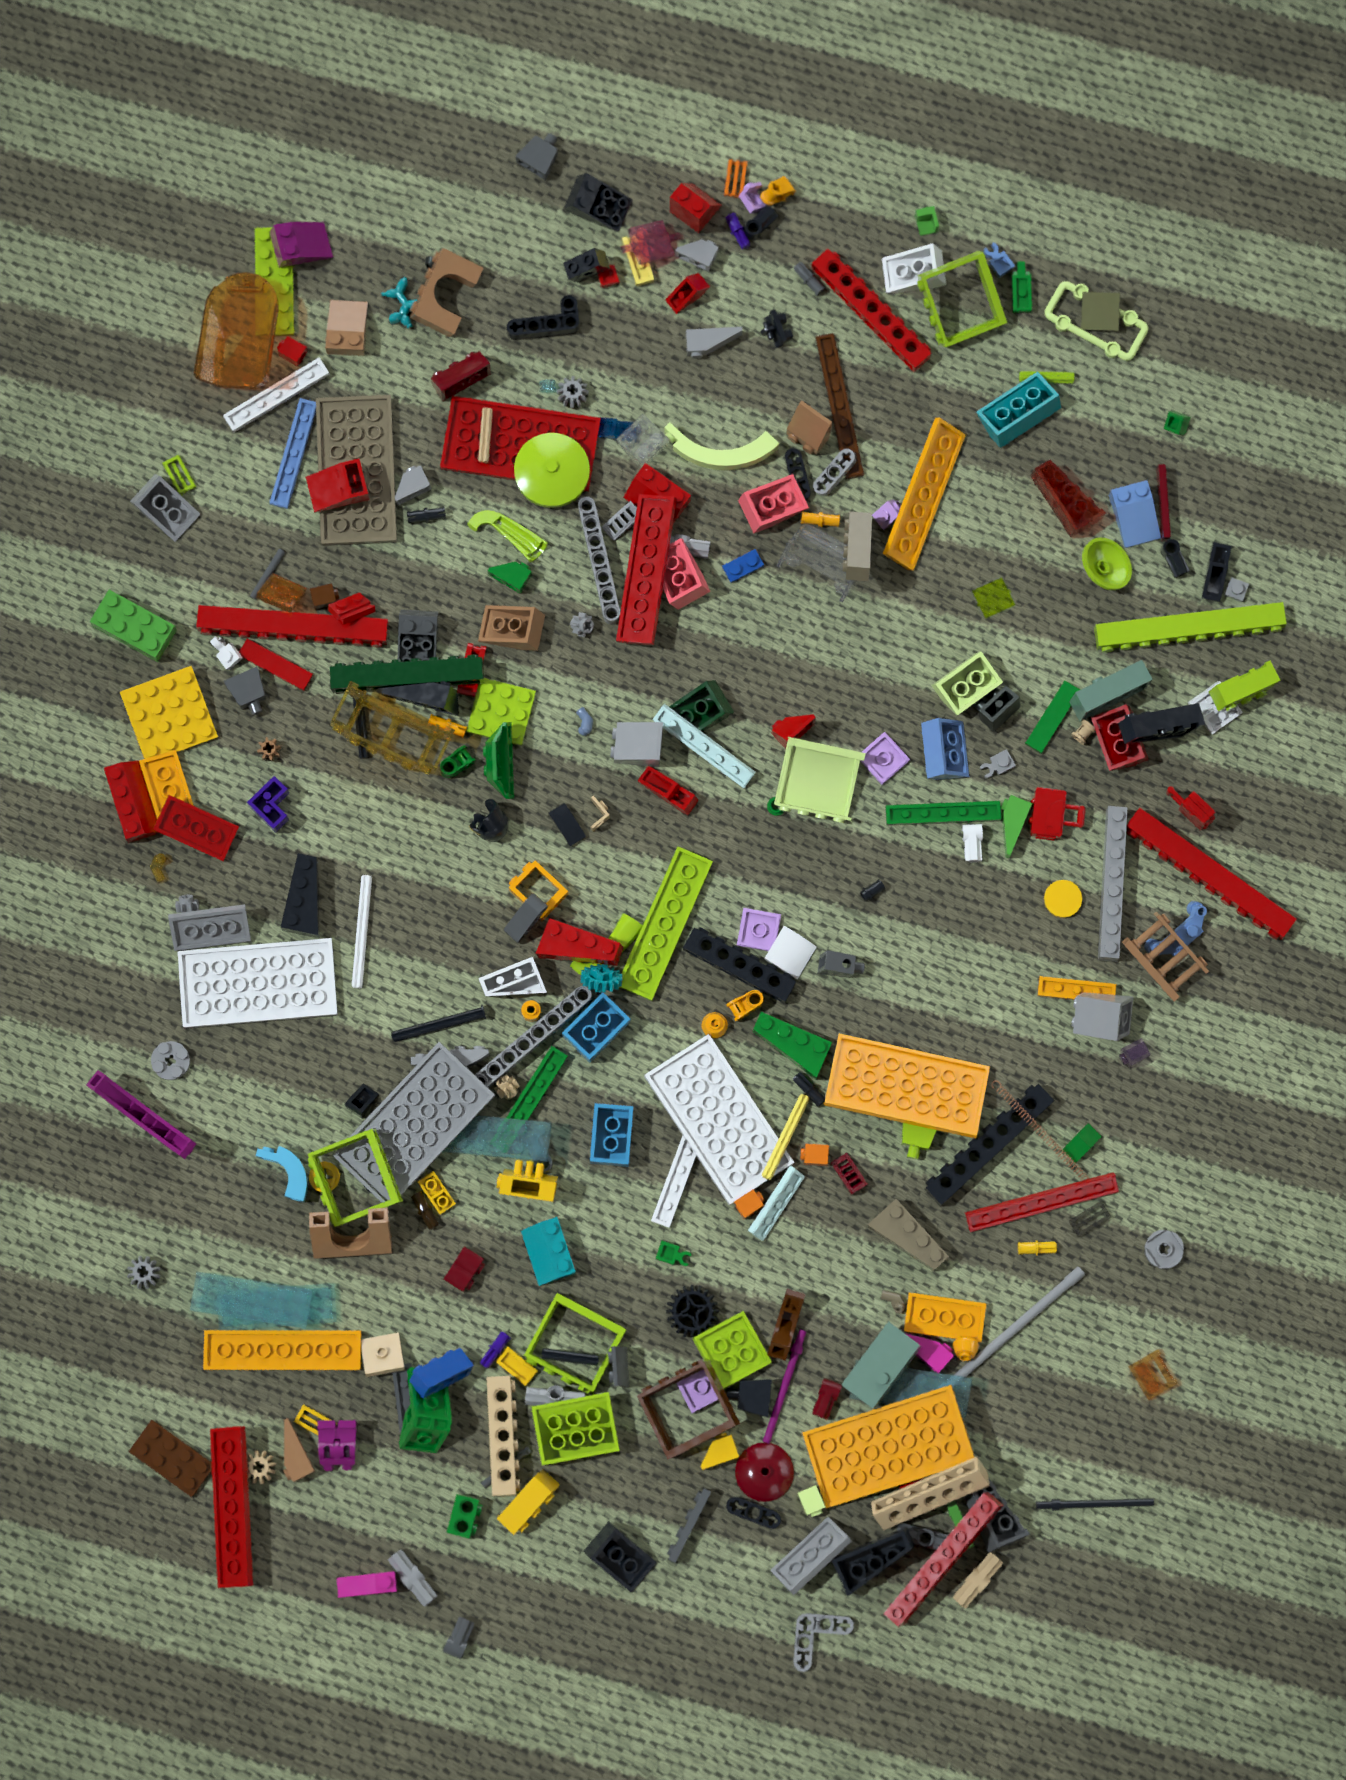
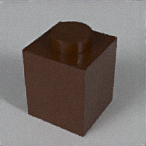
[310,583,340,610]

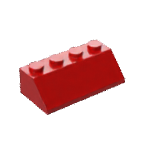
[104,761,159,843]

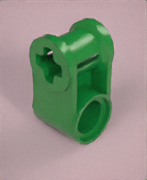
[440,745,477,779]

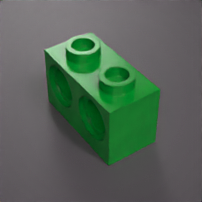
[446,1494,483,1539]

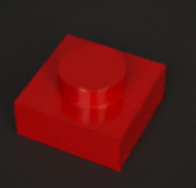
[597,264,619,289]

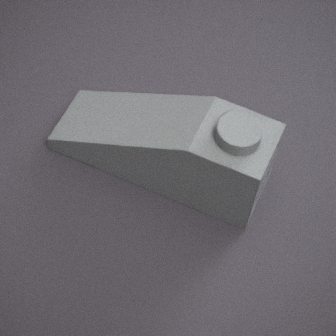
[686,327,742,359]

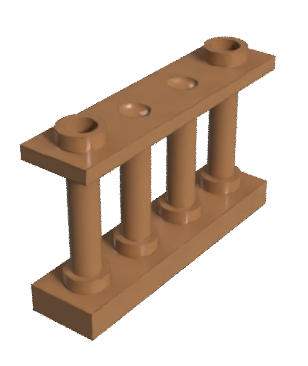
[1122,912,1209,1002]

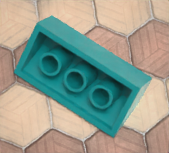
[976,371,1062,448]

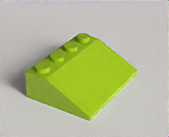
[531,1392,620,1466]

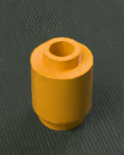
[521,1000,541,1022]

